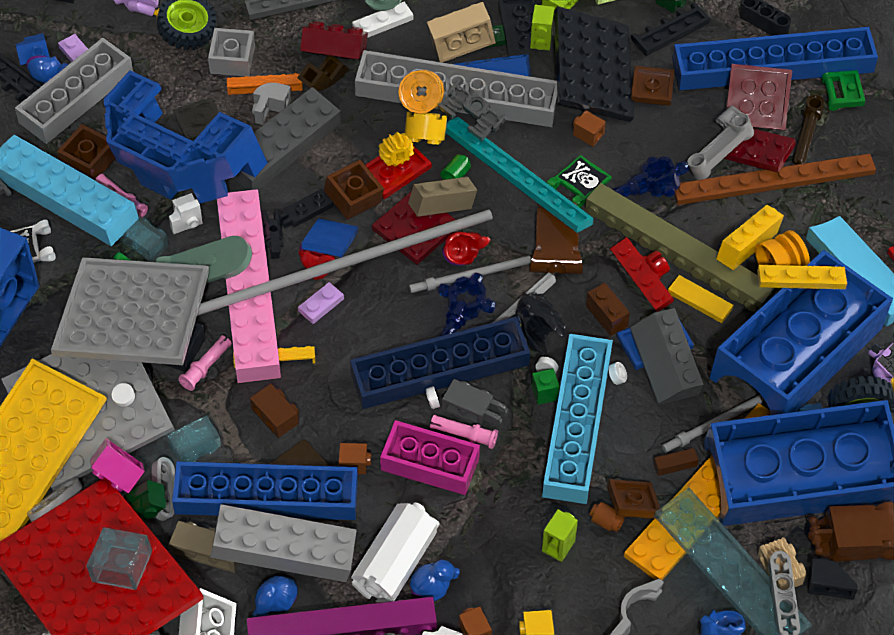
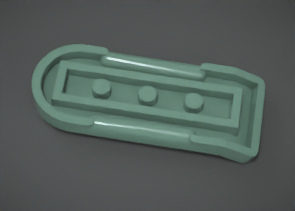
[156,236,252,284]

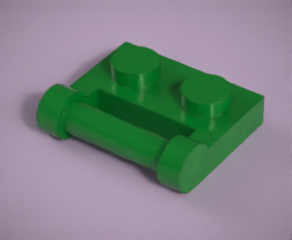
[821,70,865,111]

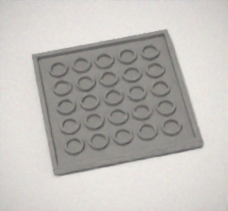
[51,258,209,365]
[2,354,175,491]

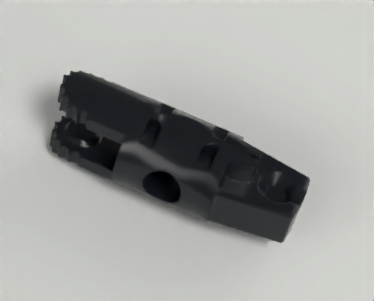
[261,210,284,259]

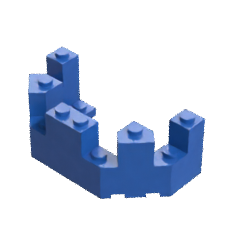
[104,70,268,203]

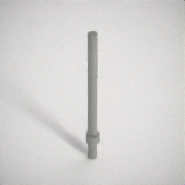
[409,255,532,293]
[662,394,765,453]

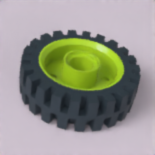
[157,0,216,50]
[828,376,894,413]

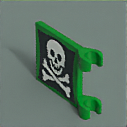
[547,155,612,208]

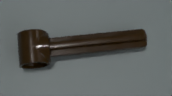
[793,95,825,165]

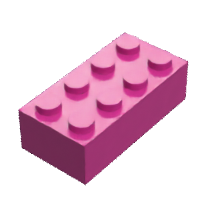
[380,420,480,495]

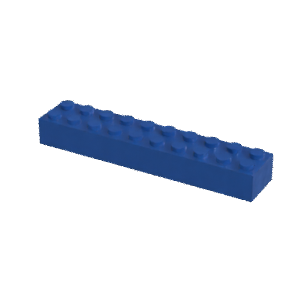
[672,27,878,90]

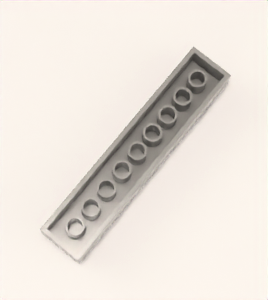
[355,50,558,127]

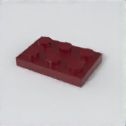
[723,129,796,173]

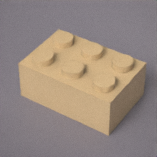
[427,2,496,63]

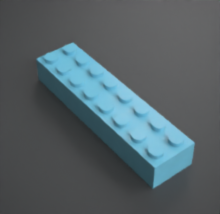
[0,135,139,246]
[542,334,613,504]

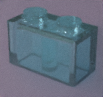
[120,216,168,262]
[167,415,221,462]

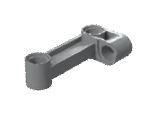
[687,106,754,180]

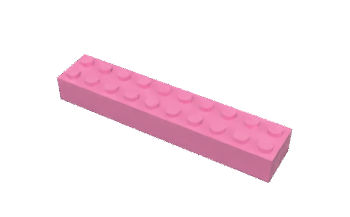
[217,189,281,383]

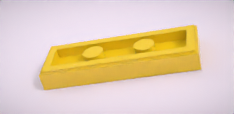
[668,275,734,323]

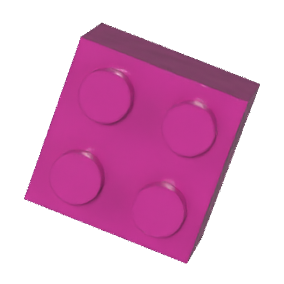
[90,438,145,493]

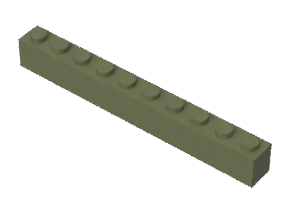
[585,183,776,312]

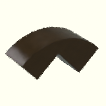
[297,55,349,91]

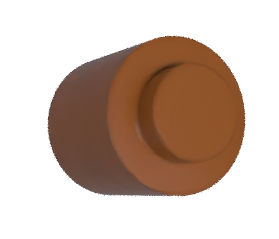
[590,502,625,532]

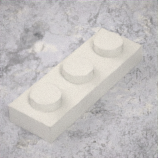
[352,2,413,38]

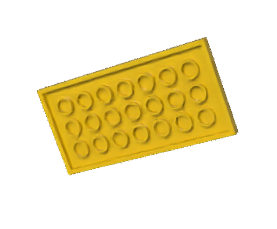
[0,358,107,541]

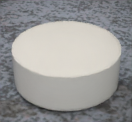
[536,357,558,374]
[609,362,627,385]
[112,383,135,407]
[425,386,440,409]

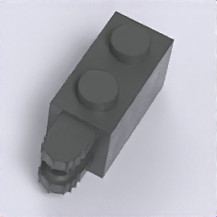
[442,379,508,427]

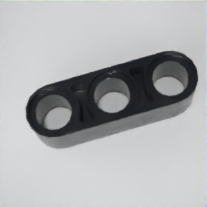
[739,0,791,36]

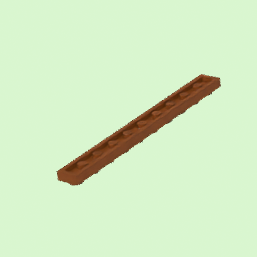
[672,154,876,205]

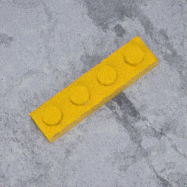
[757,265,847,289]

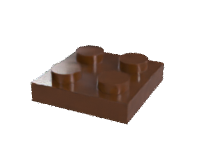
[631,66,674,106]
[607,479,662,519]

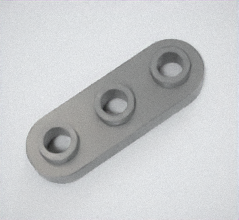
[152,457,175,521]
[27,478,83,522]

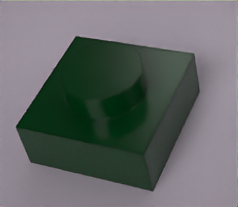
[487,24,506,48]

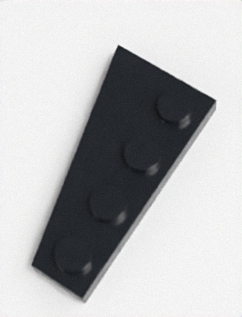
[498,0,536,56]

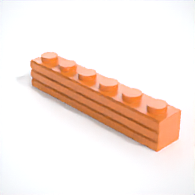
[227,73,303,95]

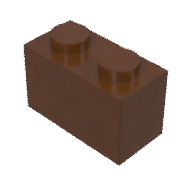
[586,283,630,336]
[250,384,299,438]

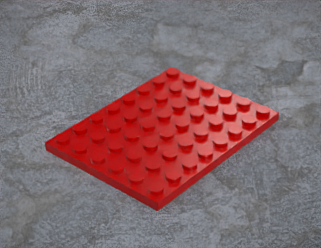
[0,478,204,635]

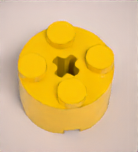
[405,111,447,145]

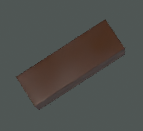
[653,448,699,476]

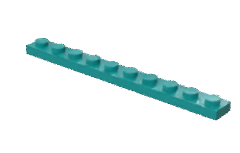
[446,117,593,233]

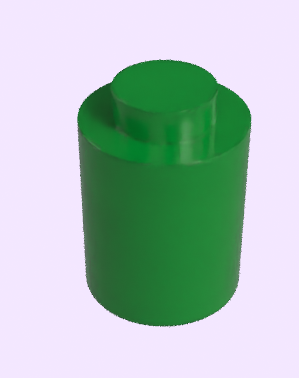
[441,154,471,180]

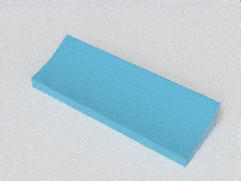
[806,216,894,327]

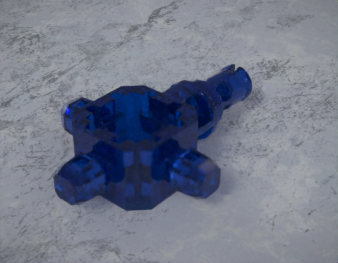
[612,156,689,197]
[438,272,496,337]

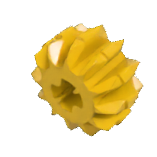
[379,132,414,167]

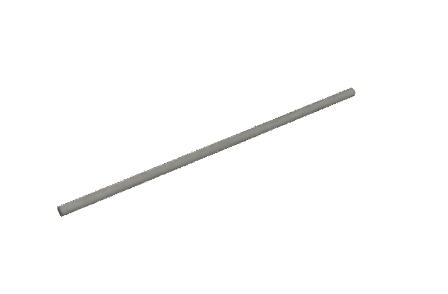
[197,210,493,316]

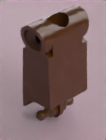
[530,202,583,274]
[808,502,894,562]

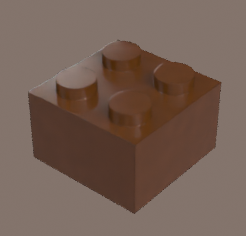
[57,124,116,180]
[324,160,384,220]

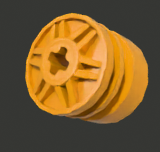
[398,70,445,114]
[755,230,810,266]

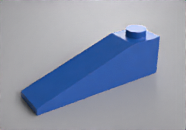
[453,54,532,77]

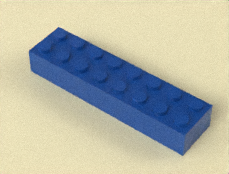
[172,461,358,520]

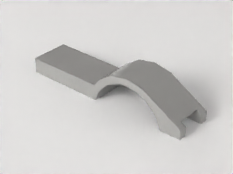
[610,579,664,635]

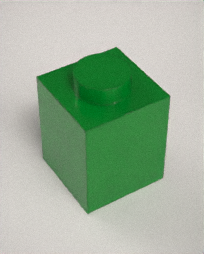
[531,369,560,405]

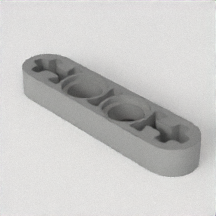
[768,551,800,635]

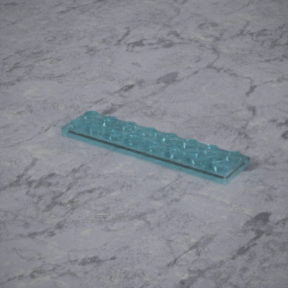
[654,488,812,635]

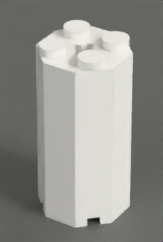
[351,503,439,603]

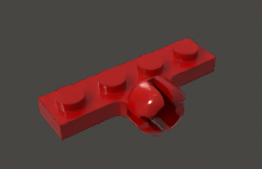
[610,237,674,312]

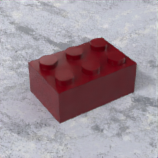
[300,21,368,59]

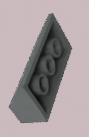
[630,308,704,405]

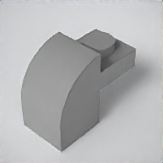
[252,83,291,125]

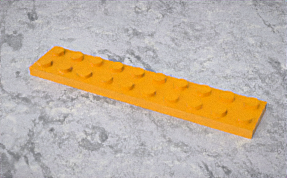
[624,403,771,580]

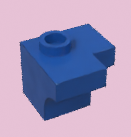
[15,33,49,65]

